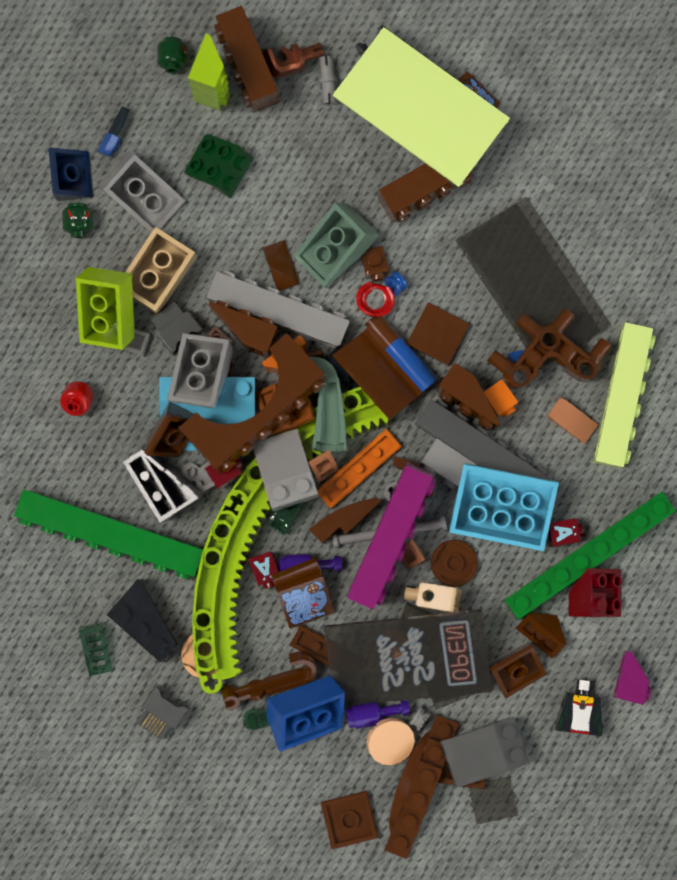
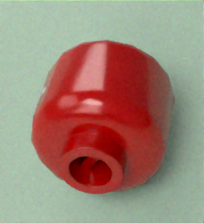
[60,381,94,416]

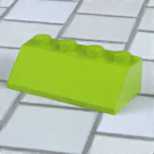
[188,34,231,111]

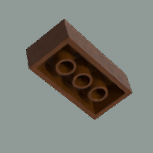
[214,5,279,113]
[378,163,476,223]

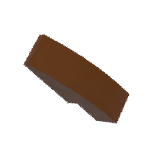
[309,498,381,544]

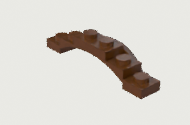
[384,714,459,859]

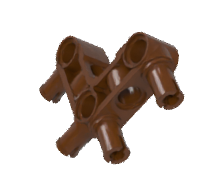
[487,309,612,389]

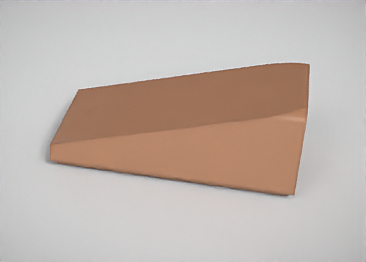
[546,397,598,444]

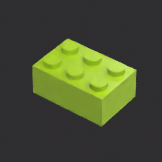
[76,267,135,350]

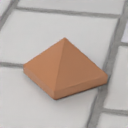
[402,540,425,570]

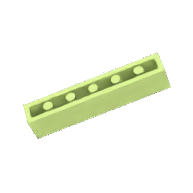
[593,322,656,469]

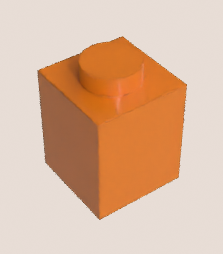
[484,379,518,418]

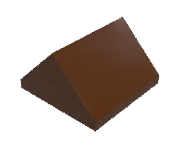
[144,402,194,457]
[487,642,547,698]

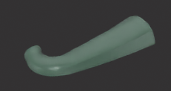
[310,357,347,453]

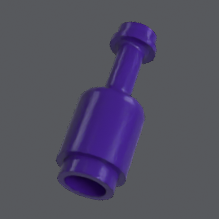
[279,553,342,572]
[346,700,410,729]

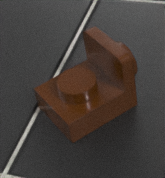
[361,246,389,282]

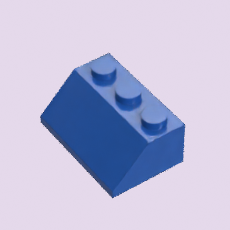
[267,676,345,752]

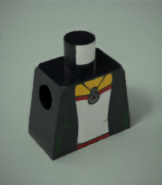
[554,680,603,737]

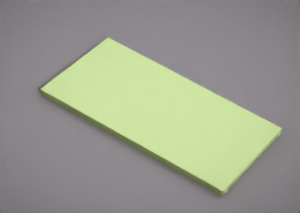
[333,27,510,187]

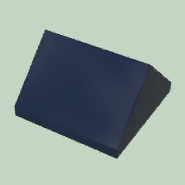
[48,147,93,201]

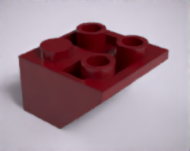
[569,569,622,617]

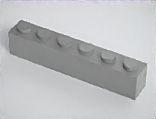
[206,270,349,348]

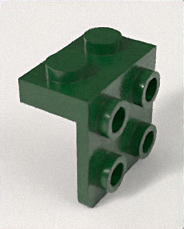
[185,134,253,198]

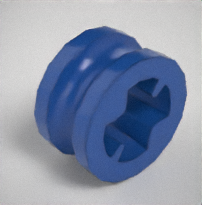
[384,272,407,296]

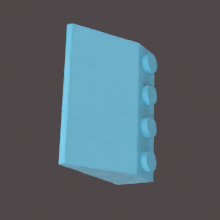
[159,377,256,451]
[449,463,559,551]

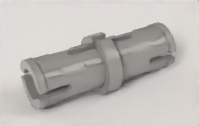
[319,56,338,105]

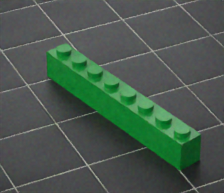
[14,489,203,580]
[503,492,676,620]

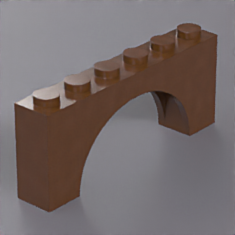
[179,333,327,475]

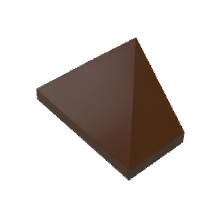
[262,240,300,291]
[516,613,567,659]

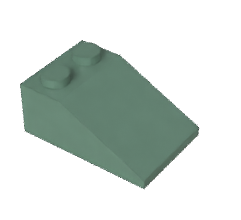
[294,203,379,288]

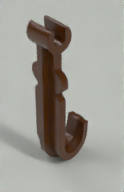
[221,651,317,710]

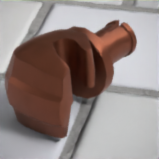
[262,42,324,78]

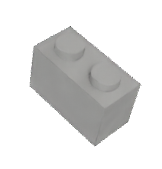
[420,438,477,490]

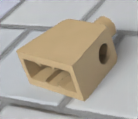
[404,582,462,614]

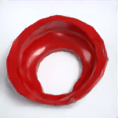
[356,281,395,317]

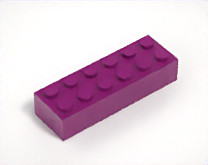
[347,461,436,610]

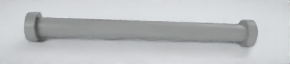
[332,516,447,548]

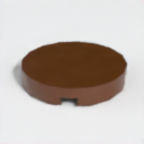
[430,540,478,587]

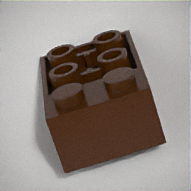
[209,300,279,358]
[437,363,501,431]

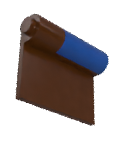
[333,316,438,420]

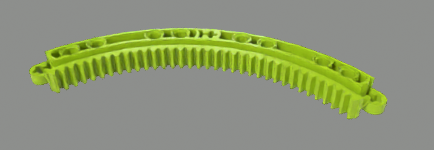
[192,387,389,694]

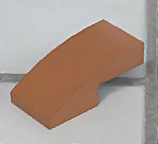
[308,450,339,482]

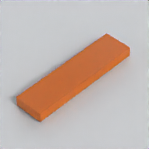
[317,429,402,509]

